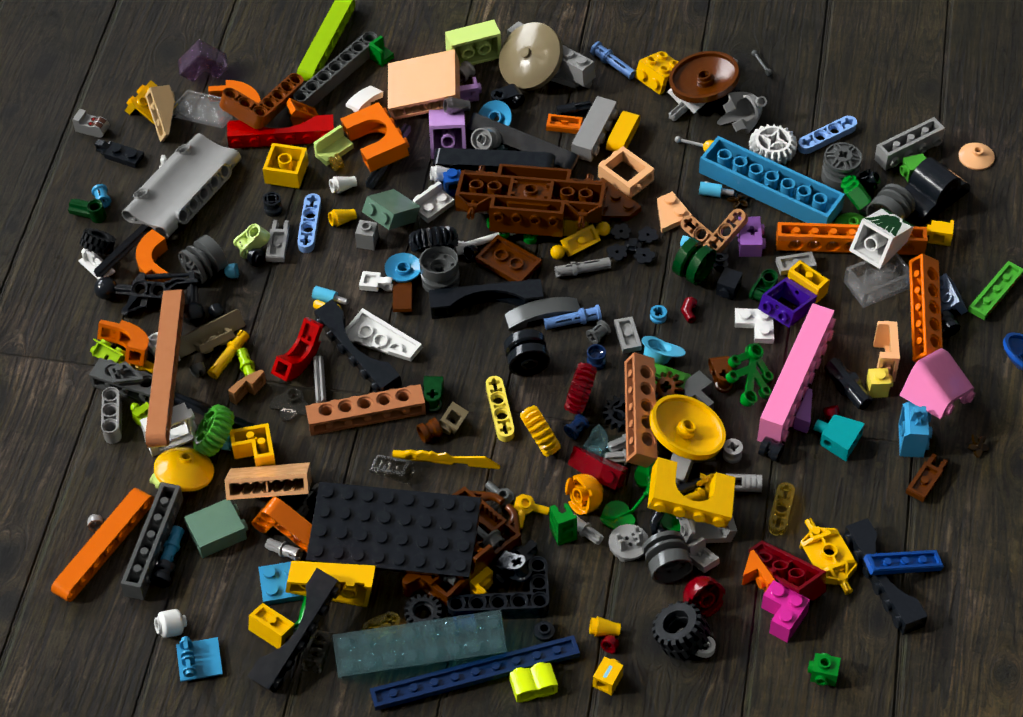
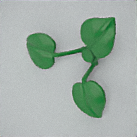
[600,461,681,532]

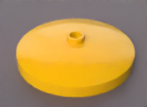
[649,394,726,460]

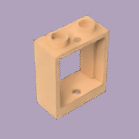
[598,146,655,198]

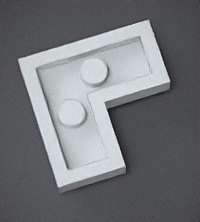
[735,308,774,344]

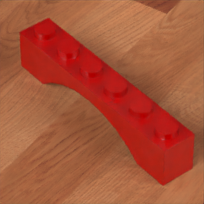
[227,114,335,148]

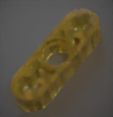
[768,482,795,536]

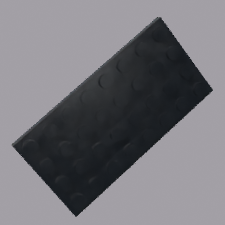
[306,482,482,579]

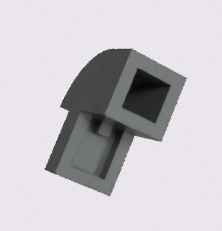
[684,370,714,410]

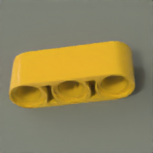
[606,111,640,152]

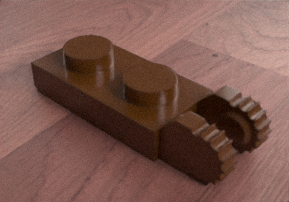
[906,453,948,502]

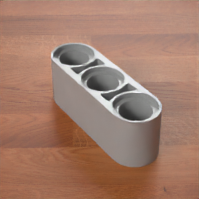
[101,387,122,444]

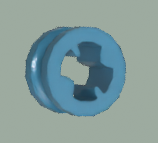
[650,305,667,324]

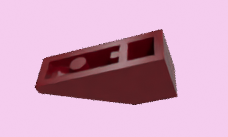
[568,446,629,490]

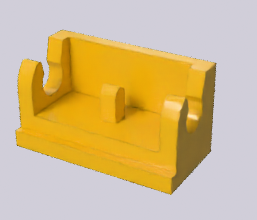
[248,603,295,649]

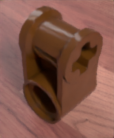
[708,356,733,393]

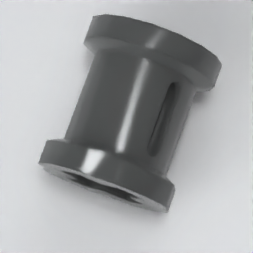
[586,320,611,344]

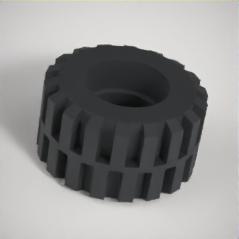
[652,601,710,659]

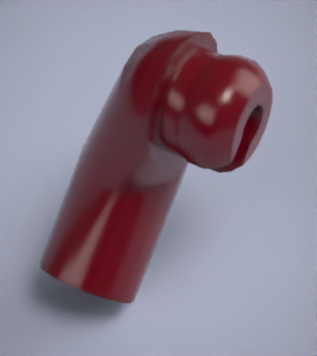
[681,296,697,323]

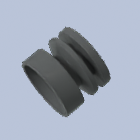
[821,142,862,191]
[866,183,915,220]
[178,235,228,284]
[419,245,460,292]
[642,530,693,584]

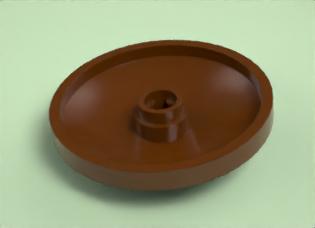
[669,51,740,103]

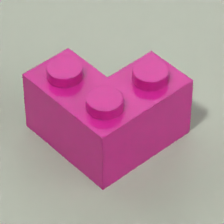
[761,580,810,643]

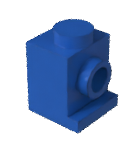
[442,168,461,196]

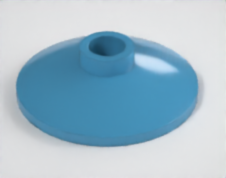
[478,100,512,126]
[385,253,421,282]

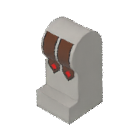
[72,109,110,138]

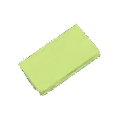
[314,125,354,166]

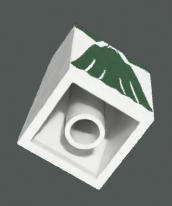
[849,208,914,269]

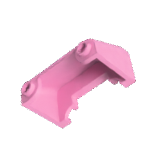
[900,348,976,419]

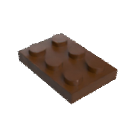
[475,235,542,282]

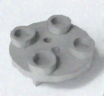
[608,524,648,562]

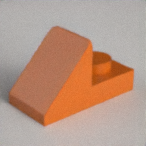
[286,98,318,125]
[742,550,775,592]

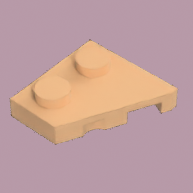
[657,191,692,233]

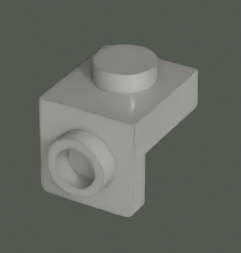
[687,537,720,573]

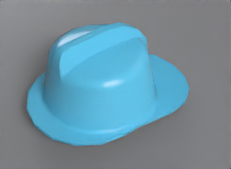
[642,336,686,365]

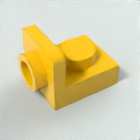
[470,566,493,594]

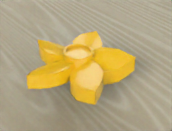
[696,473,715,493]

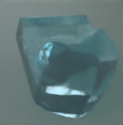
[582,424,609,456]

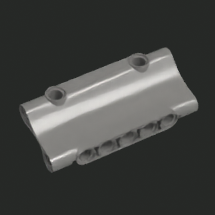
[122,133,242,239]

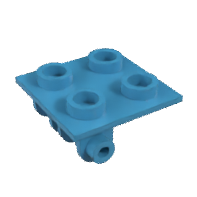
[176,636,223,682]

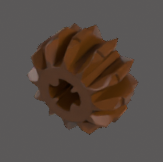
[655,371,684,401]

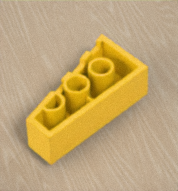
[285,561,375,607]

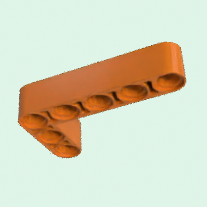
[251,497,312,552]

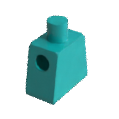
[813,415,865,461]

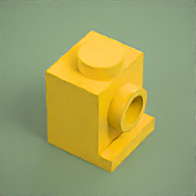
[927,220,954,246]

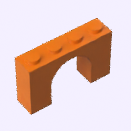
[341,102,410,172]

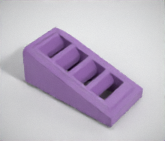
[793,388,813,433]

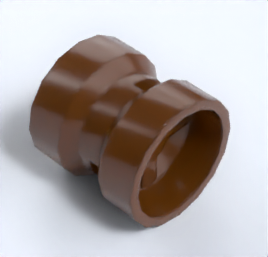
[416,418,443,443]

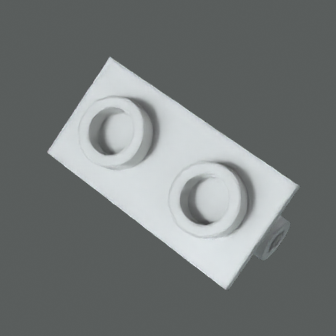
[78,248,115,279]

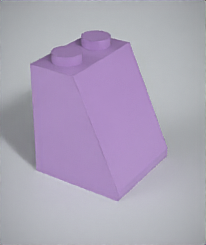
[429,109,466,159]

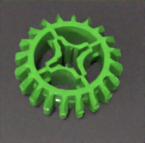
[193,404,234,457]

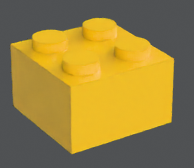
[263,143,309,189]

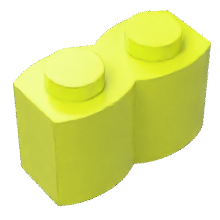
[510,662,558,702]

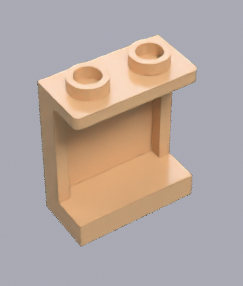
[873,321,900,382]

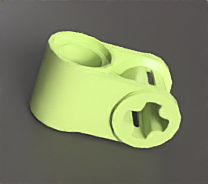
[233,224,270,259]

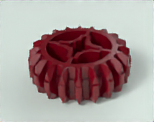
[564,362,597,414]

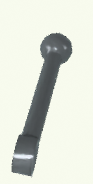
[751,50,771,76]

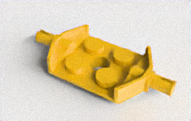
[800,518,858,595]

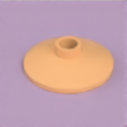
[958,142,995,170]

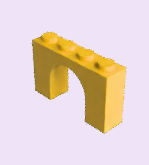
[647,457,736,528]

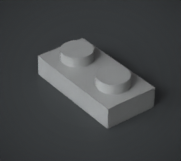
[775,251,817,276]
[614,316,642,354]

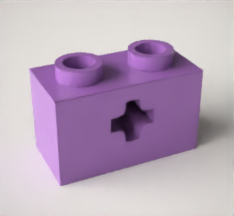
[737,217,766,257]

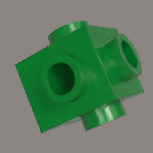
[807,653,841,686]

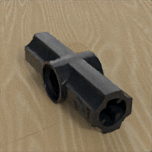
[824,358,873,410]

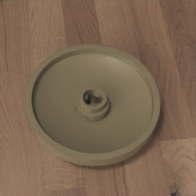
[499,22,563,91]

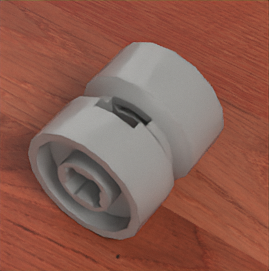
[471,127,502,150]

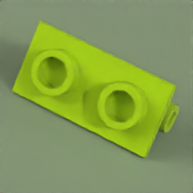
[90,338,126,364]

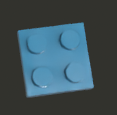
[258,562,304,605]

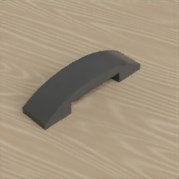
[504,297,580,331]

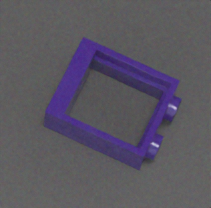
[758,277,818,328]

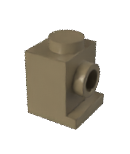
[439,401,469,435]

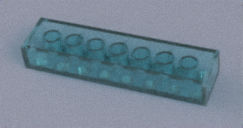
[332,610,507,679]

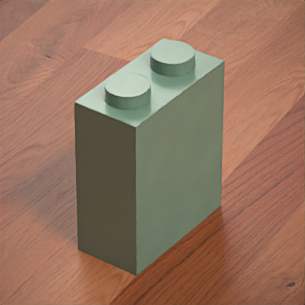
[362,189,421,230]
[184,499,248,558]

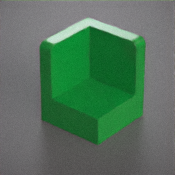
[369,36,394,67]

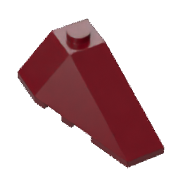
[749,540,826,601]

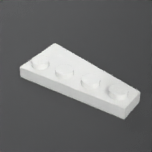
[345,308,423,361]

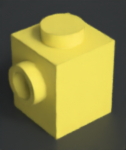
[866,368,893,398]

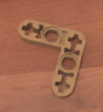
[681,209,748,253]

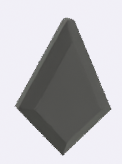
[108,361,144,385]

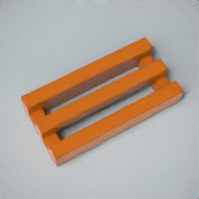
[546,114,583,134]

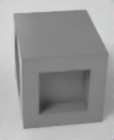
[355,220,379,250]

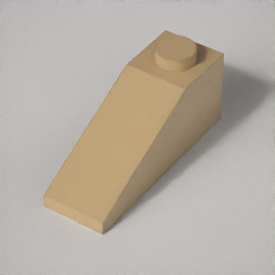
[145,85,175,142]

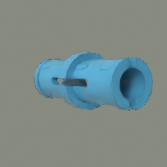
[160,526,185,562]

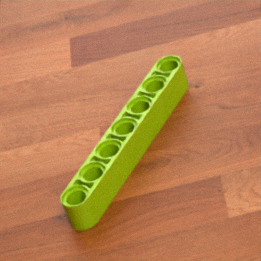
[297,0,355,82]

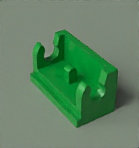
[550,503,577,546]

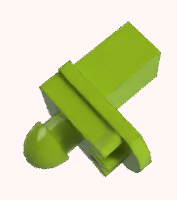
[130,401,149,428]

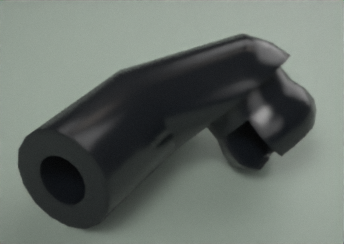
[650,511,666,535]

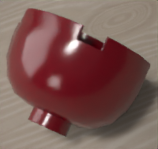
[683,576,725,617]

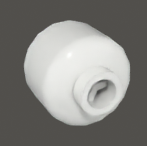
[154,609,187,638]

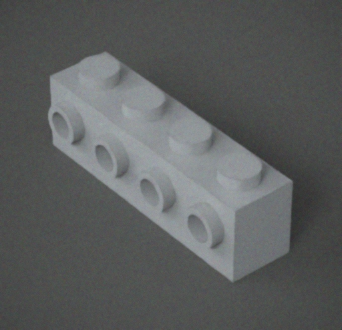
[571,96,619,162]
[874,117,945,171]

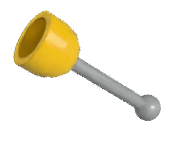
[675,136,713,151]

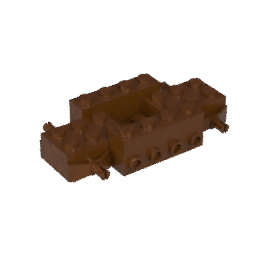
[455,164,606,237]

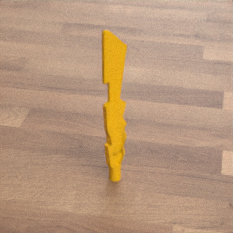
[392,450,500,469]

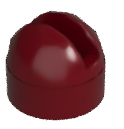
[823,405,840,420]
[601,635,619,654]

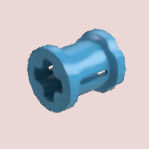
[91,184,112,208]

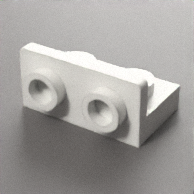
[413,181,455,223]

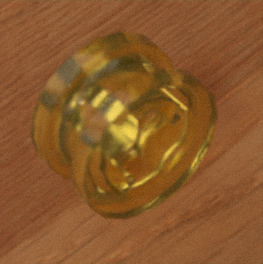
[328,153,344,172]

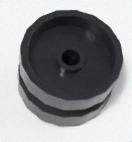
[504,329,550,377]

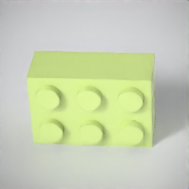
[445,20,501,66]

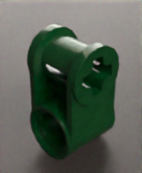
[749,269,778,301]
[423,376,444,413]

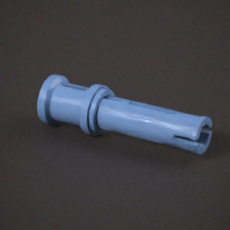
[590,41,636,80]
[544,304,602,330]

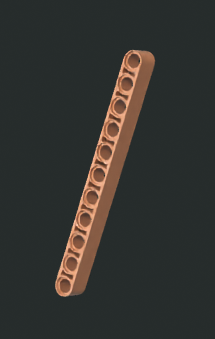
[145,289,185,448]

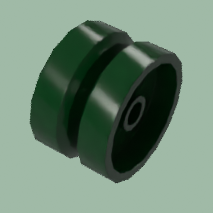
[672,237,717,286]

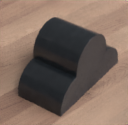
[904,157,970,227]

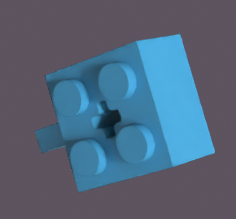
[898,401,932,458]

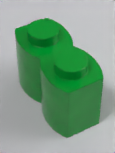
[841,175,872,210]

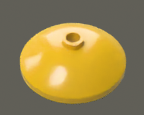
[154,447,214,492]

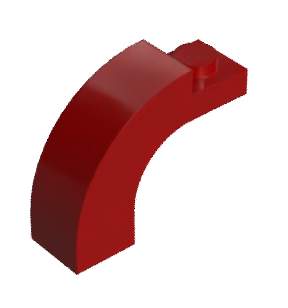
[271,317,324,381]

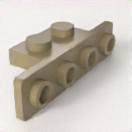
[179,309,245,358]

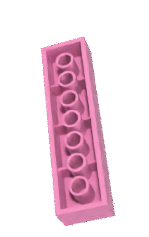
[757,303,836,443]

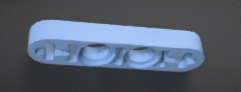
[798,116,857,154]
[297,193,321,253]

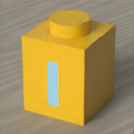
[593,656,624,696]

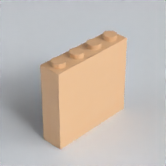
[388,49,460,120]
[225,462,312,500]

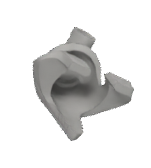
[717,92,767,134]

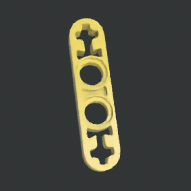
[486,376,514,442]

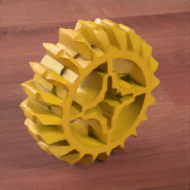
[520,405,561,457]

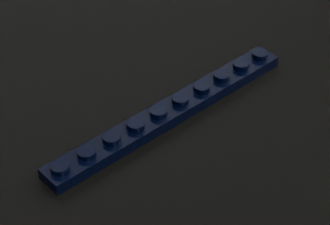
[370,635,580,711]

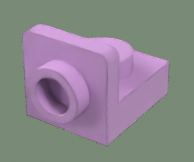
[460,77,482,102]

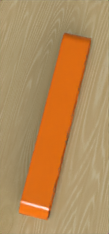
[51,488,154,602]

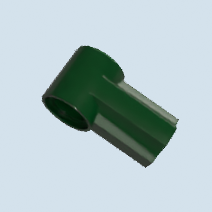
[68,198,107,223]

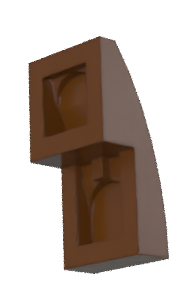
[393,281,412,312]

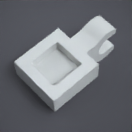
[359,271,393,292]

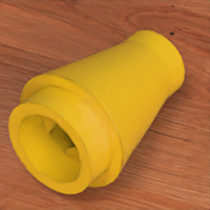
[328,209,357,227]
[589,616,621,637]

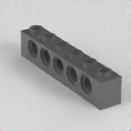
[121,482,184,600]

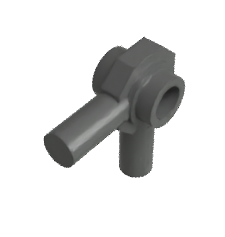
[485,481,515,511]

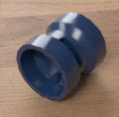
[587,344,606,371]

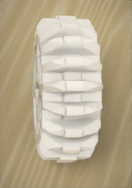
[749,124,797,164]

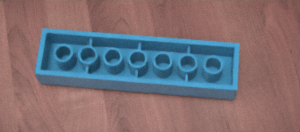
[699,136,845,224]

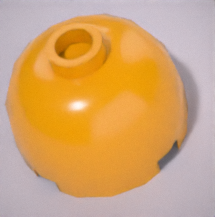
[565,474,603,515]

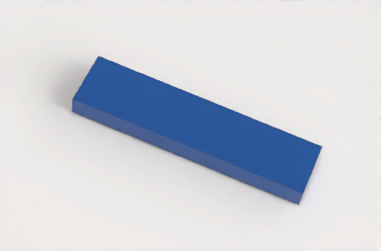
[863,550,944,575]

